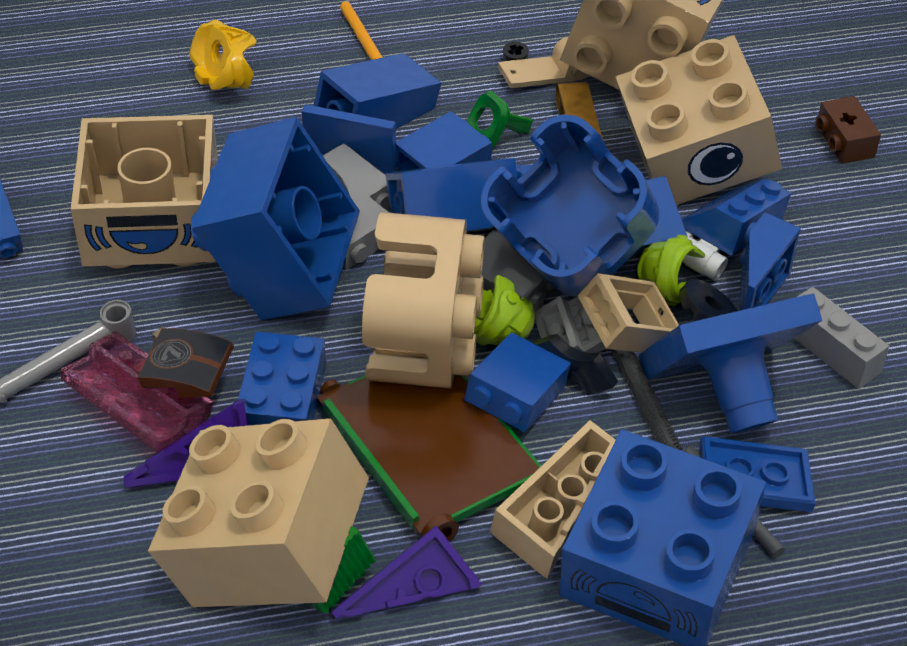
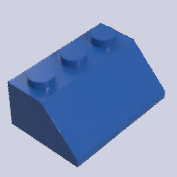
[682,179,792,256]

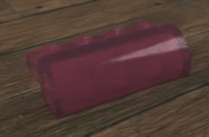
[61,331,213,453]

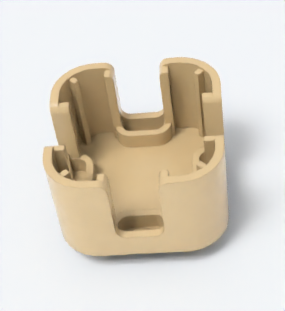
[362,212,485,389]

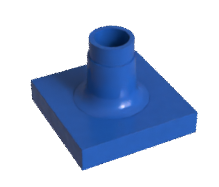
[639,293,823,434]

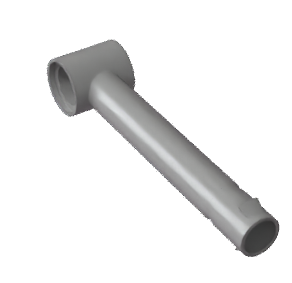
[0,300,136,403]

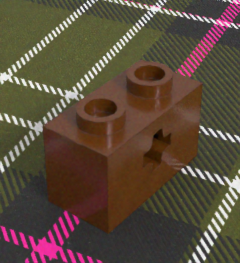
[815,96,881,164]

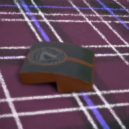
[137,328,234,397]

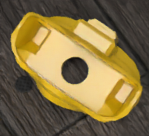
[189,19,257,90]

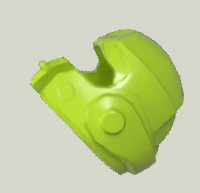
[637,234,705,306]
[474,275,535,346]

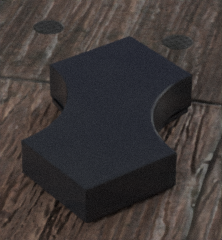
[532,334,618,395]

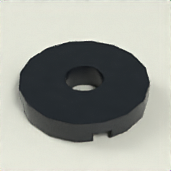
[679,279,738,321]

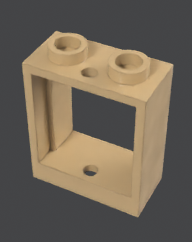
[578,273,679,353]

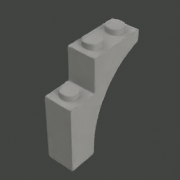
[323,143,390,270]

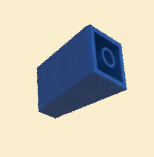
[314,53,441,129]
[385,158,521,231]

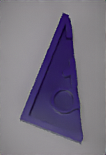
[124,399,247,488]

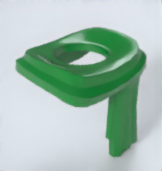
[467,90,533,148]

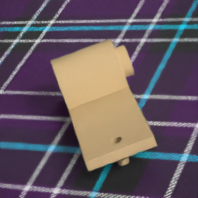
[497,36,588,88]

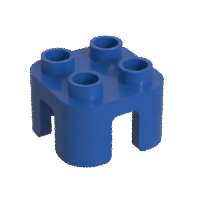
[481,115,659,297]

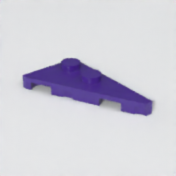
[330,526,482,619]

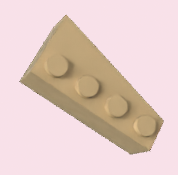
[490,420,615,579]

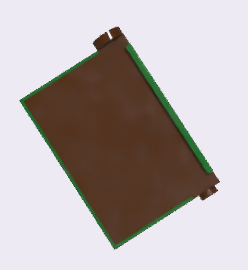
[317,374,542,542]

